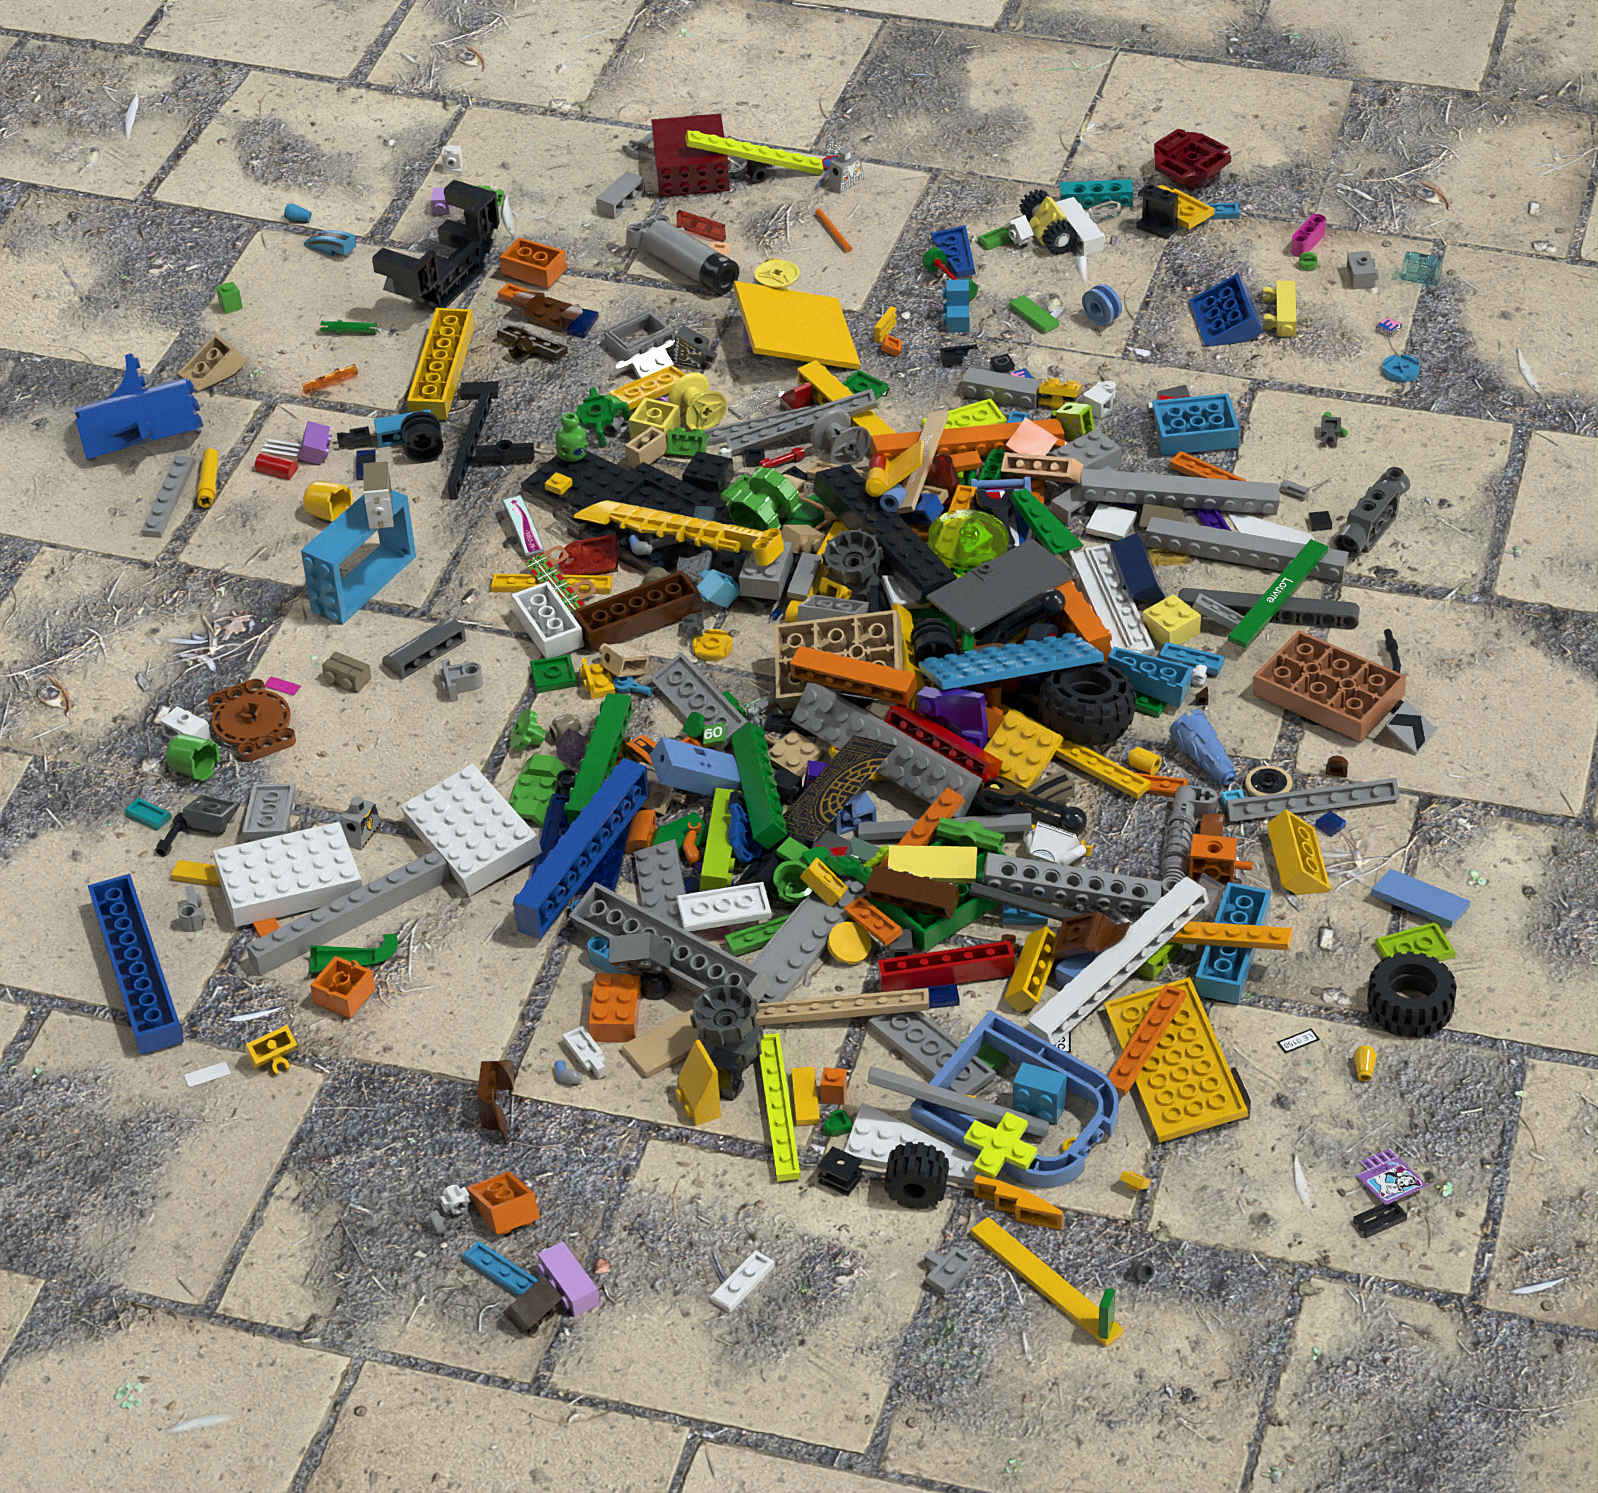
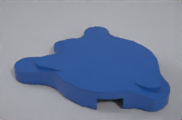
[728,803,764,864]

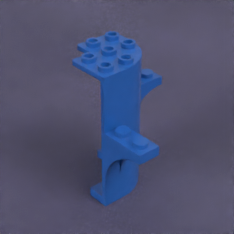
[75,353,204,461]

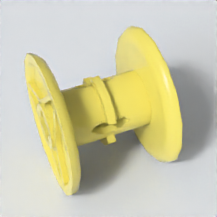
[754,260,800,291]
[668,373,727,430]

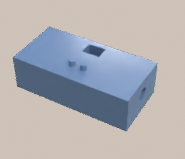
[649,737,742,797]

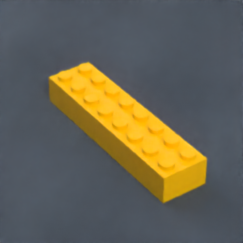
[407,308,475,420]

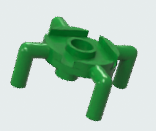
[573,387,631,448]

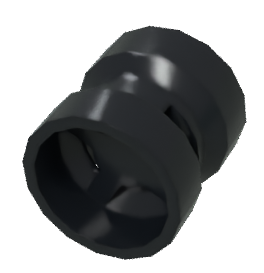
[557,769,576,799]

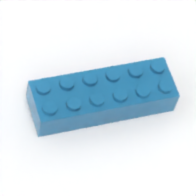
[1195,882,1271,1004]

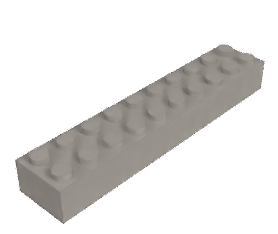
[791,683,982,817]
[569,882,771,1003]

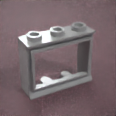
[604,309,675,362]

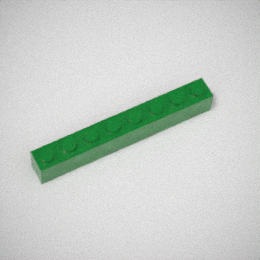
[564,693,633,825]
[731,721,787,850]

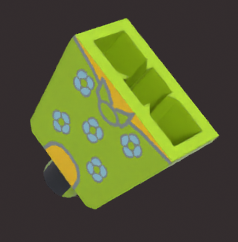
[1050,402,1095,441]

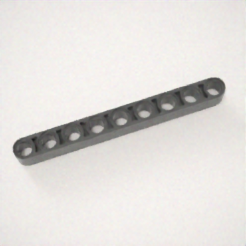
[1178,588,1360,629]

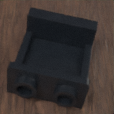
[1136,184,1178,239]

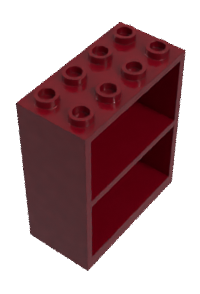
[651,113,730,197]

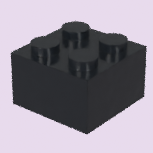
[682,451,734,499]

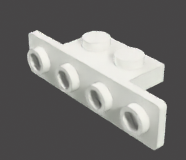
[611,340,674,379]

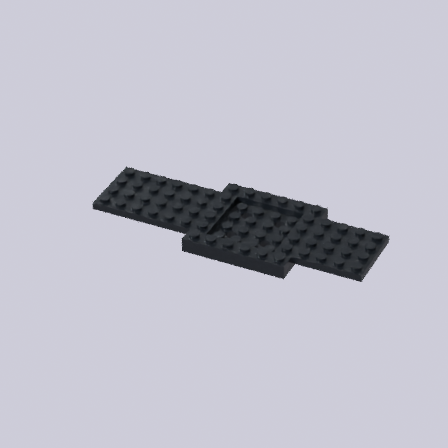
[521,451,801,610]

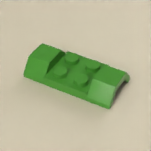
[509,754,566,829]

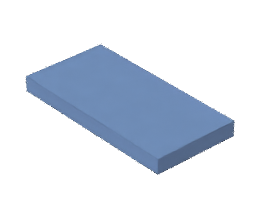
[1371,869,1471,928]

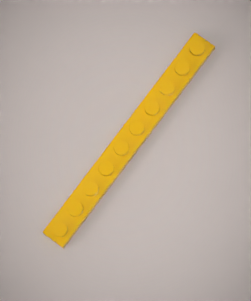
[987,703,1151,800]

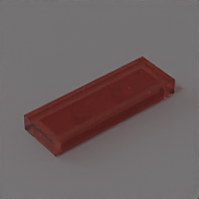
[676,210,726,242]

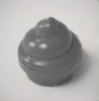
[1130,1257,1155,1282]

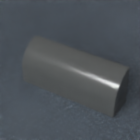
[382,617,466,680]

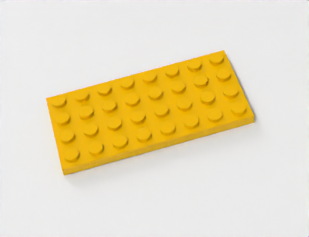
[1104,977,1248,1143]

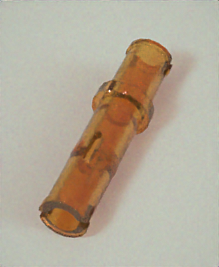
[302,364,358,394]

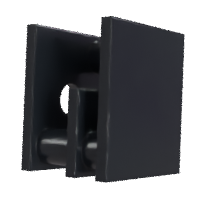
[817,1146,863,1196]

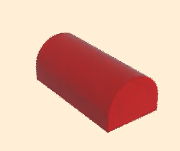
[255,453,298,480]

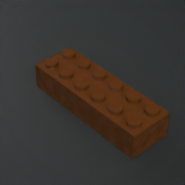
[573,570,702,652]

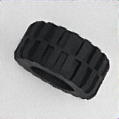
[1367,951,1457,1038]

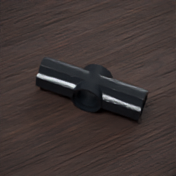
[475,439,535,465]

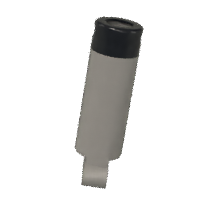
[626,215,740,294]

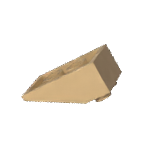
[178,333,246,391]

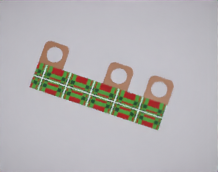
[524,545,597,615]

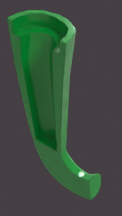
[309,933,398,975]

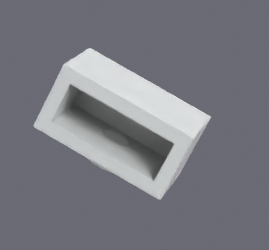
[160,706,211,740]

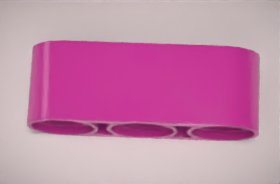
[1291,214,1326,257]

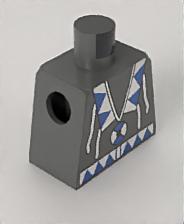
[672,325,717,369]

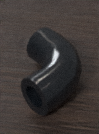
[746,146,773,183]

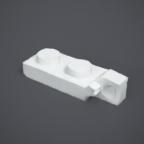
[562,1026,607,1079]

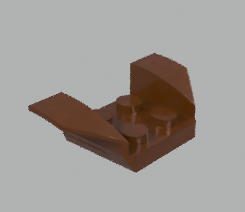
[511,292,583,333]
[1051,911,1131,962]
[477,1059,515,1145]

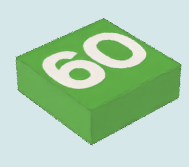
[703,723,726,748]

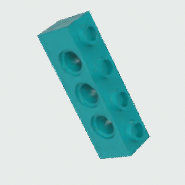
[1060,179,1133,209]

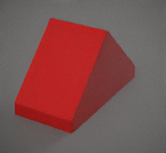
[781,382,812,410]

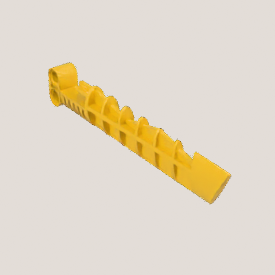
[574,500,784,566]

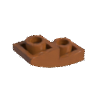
[1200,814,1225,837]

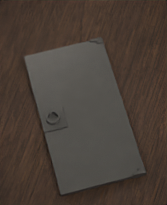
[926,539,1077,635]

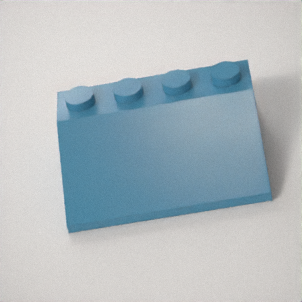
[1152,393,1240,455]

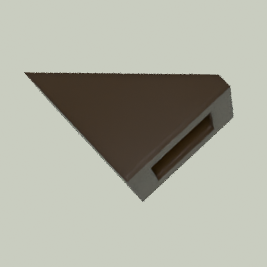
[1195,686,1209,706]

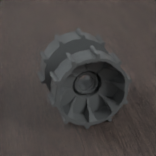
[821,528,887,602]
[690,982,764,1067]

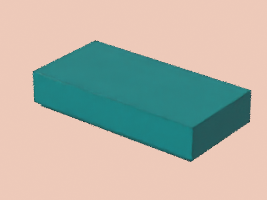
[124,798,172,831]

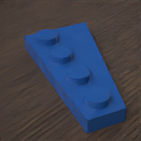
[930,225,976,278]

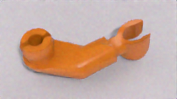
[682,822,701,867]

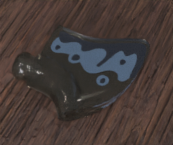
[676,549,714,590]

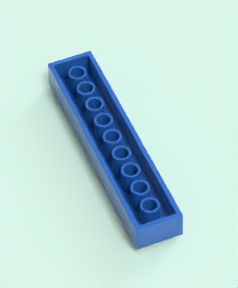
[513,758,649,939]
[88,874,184,1055]

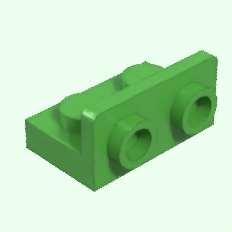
[667,427,710,456]

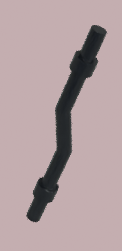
[1384,629,1404,713]

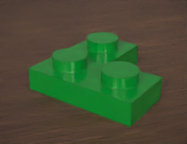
[825,855,873,885]

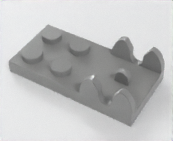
[242,783,296,843]

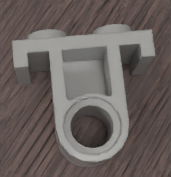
[439,659,483,702]

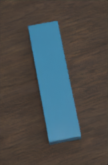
[462,1240,538,1297]

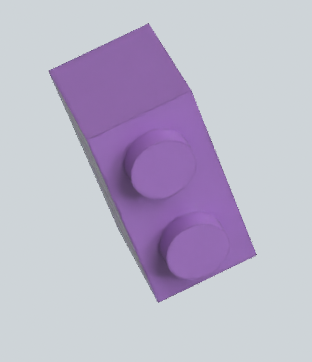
[298,421,332,465]

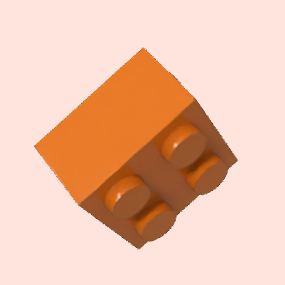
[310,956,376,1018]

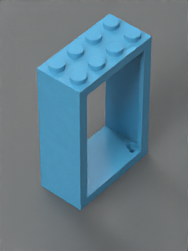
[301,490,416,625]

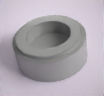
[429,1210,446,1235]

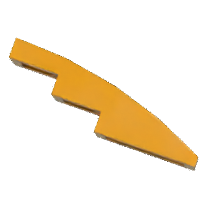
[974,1175,1063,1230]

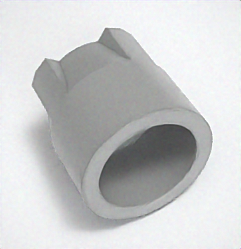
[603,415,623,436]

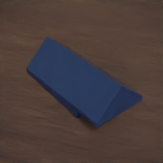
[1110,533,1166,602]

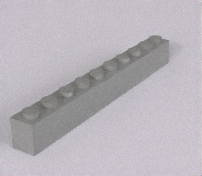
[1079,468,1280,515]
[1145,517,1349,582]
[246,850,450,976]

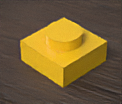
[545,473,573,495]
[1119,1170,1151,1191]

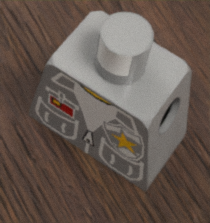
[828,148,864,194]

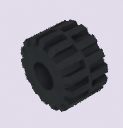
[884,1142,949,1209]

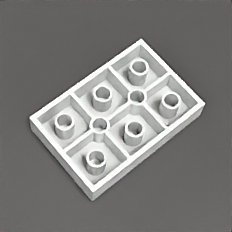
[400,763,542,896]
[213,822,362,927]

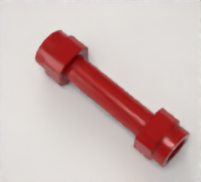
[759,447,805,469]

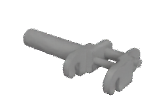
[622,131,653,159]

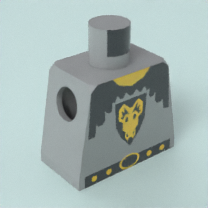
[342,796,382,850]

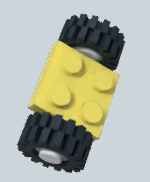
[1019,189,1078,255]

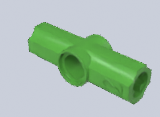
[937,817,1005,852]

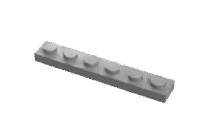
[142,456,195,538]

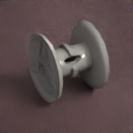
[811,408,871,466]

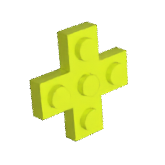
[964,1112,1038,1179]

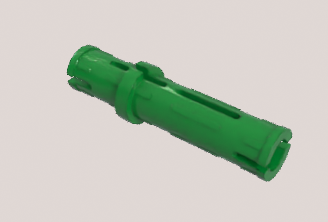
[320,319,377,334]

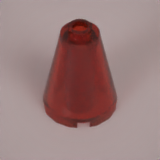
[925,454,961,508]

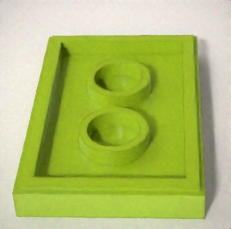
[1374,922,1456,962]

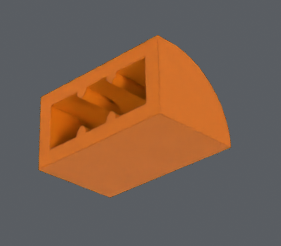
[622,810,656,854]

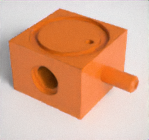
[1189,834,1253,890]

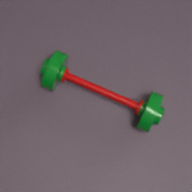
[922,247,978,301]

